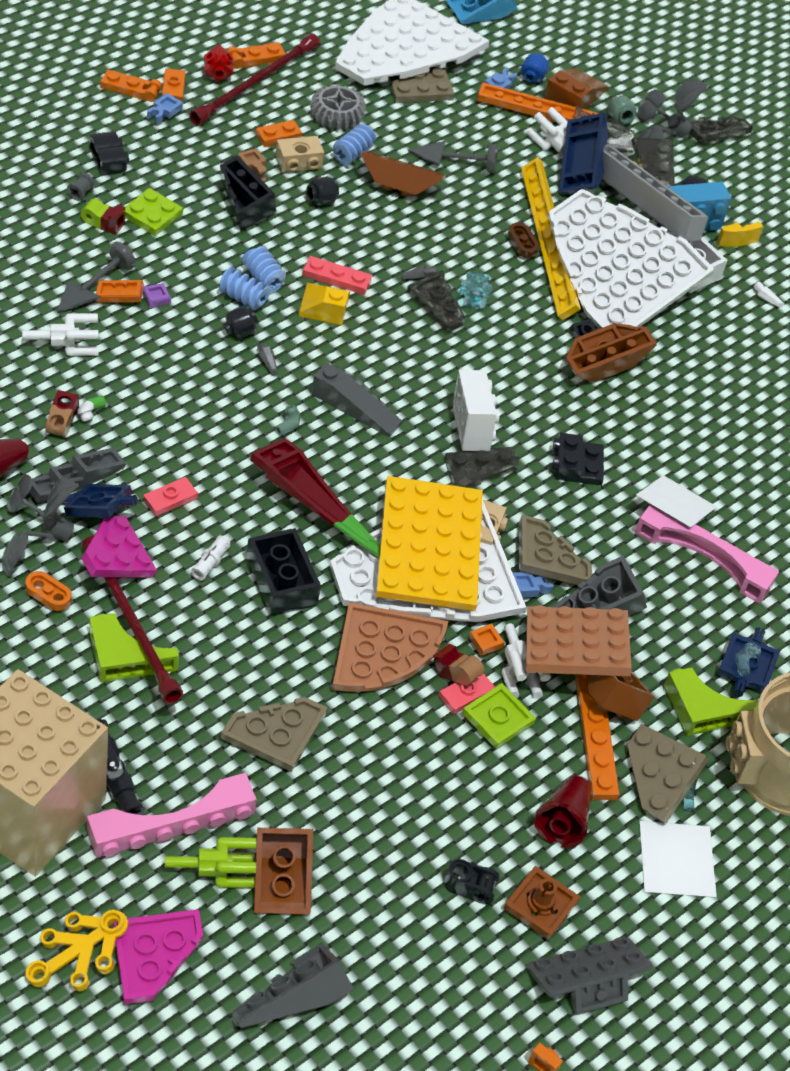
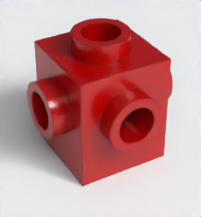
[204,44,234,83]

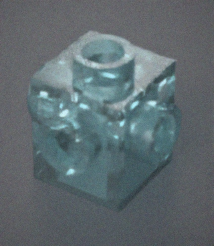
[460,271,492,309]

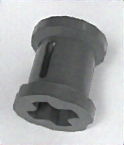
[67,173,95,201]

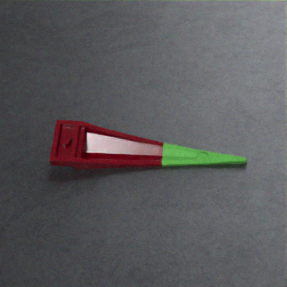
[250,438,380,558]

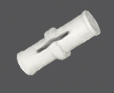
[191,535,231,581]

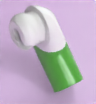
[77,395,106,422]

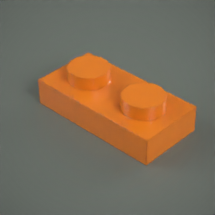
[255,120,302,148]

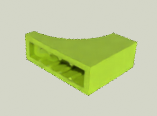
[89,613,179,683]
[663,668,758,736]

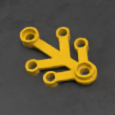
[26,910,128,991]

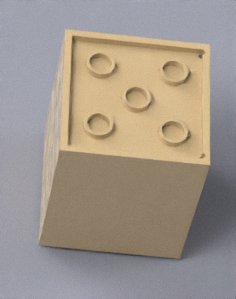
[0,669,108,877]

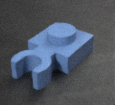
[484,68,517,89]
[147,93,183,124]
[513,572,554,597]

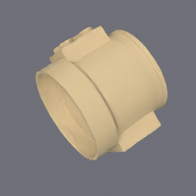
[726,672,790,816]

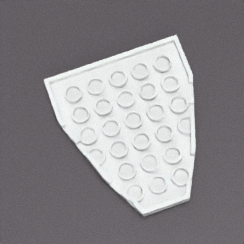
[335,0,489,85]
[548,189,714,329]
[330,499,526,622]

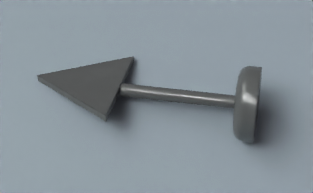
[408,141,498,173]
[57,241,136,313]

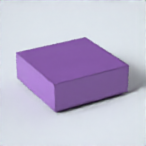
[143,283,171,308]

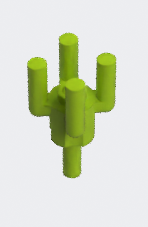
[165,837,256,888]

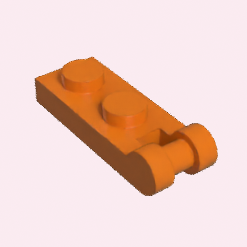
[227,42,286,69]
[100,69,162,102]

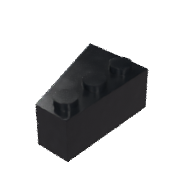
[220,155,276,231]

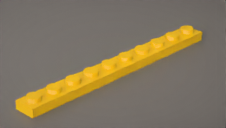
[521,157,581,320]

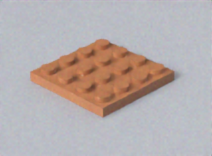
[526,605,632,676]

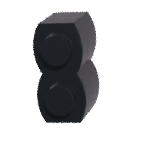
[89,131,129,175]

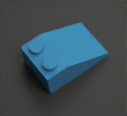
[446,0,518,24]

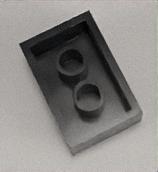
[246,528,321,615]

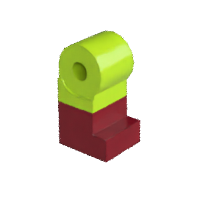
[80,198,126,235]

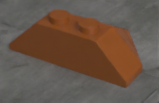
[361,150,446,197]
[566,323,657,382]

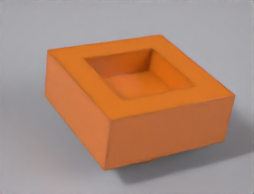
[469,624,504,656]
[528,1042,563,1071]

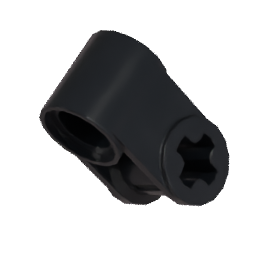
[444,859,500,904]

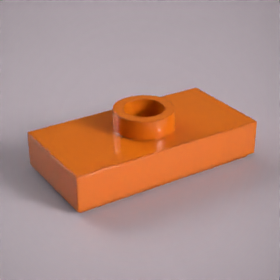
[162,68,186,102]
[96,280,144,303]

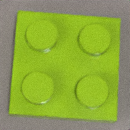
[125,188,183,236]
[462,683,536,749]

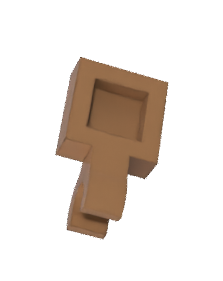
[238,148,267,182]

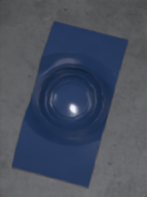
[559,112,608,195]

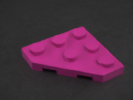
[81,516,157,577]
[113,909,203,1005]

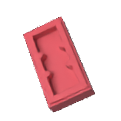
[143,477,198,517]
[438,674,495,715]

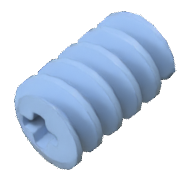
[333,124,376,166]
[242,246,286,294]
[219,266,271,310]

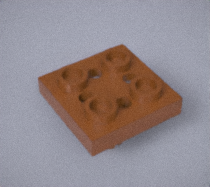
[503,866,581,940]

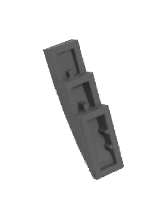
[29,448,126,503]

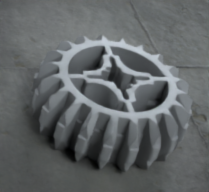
[310,84,366,131]

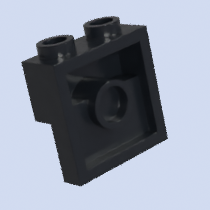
[552,432,604,486]

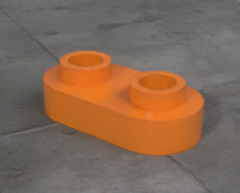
[25,571,72,611]

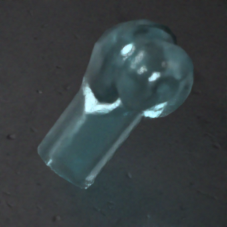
[736,642,761,676]

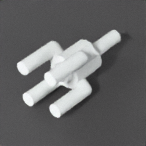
[526,107,567,155]
[22,313,99,356]
[501,623,551,699]

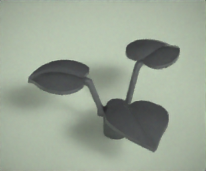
[635,79,708,163]
[2,474,79,578]

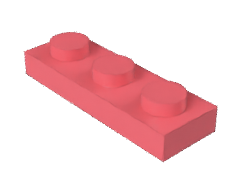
[302,256,372,295]

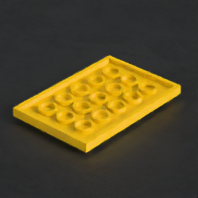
[376,476,483,611]

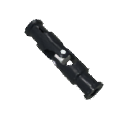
[96,719,145,815]

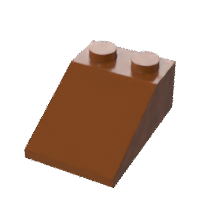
[544,68,609,110]
[586,671,654,721]
[254,827,313,914]

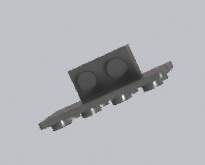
[527,937,652,1015]

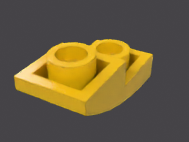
[716,221,764,247]

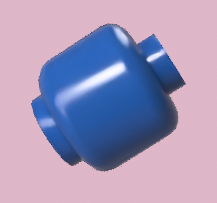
[520,53,549,83]

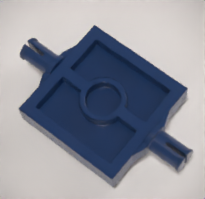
[62,484,138,519]
[717,628,780,697]

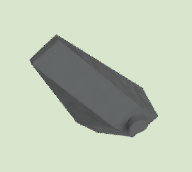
[311,362,402,438]
[553,556,647,616]
[231,943,354,1028]

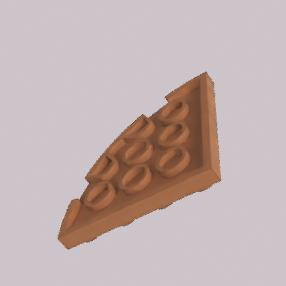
[332,602,448,692]

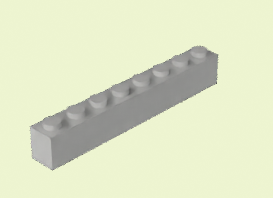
[602,144,708,243]

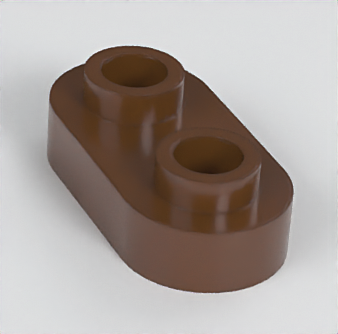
[508,222,539,258]

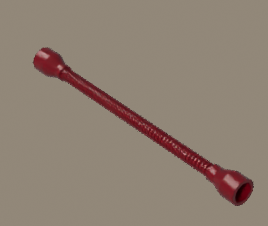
[189,33,320,126]
[82,535,183,704]

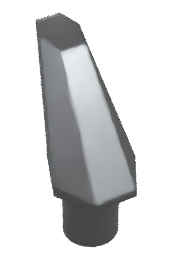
[402,265,438,280]
[257,343,278,376]

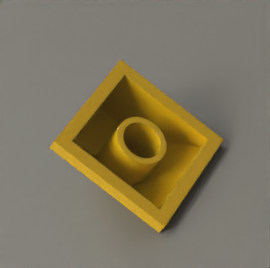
[298,283,351,325]

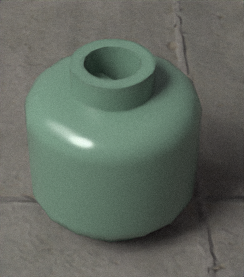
[607,96,637,126]

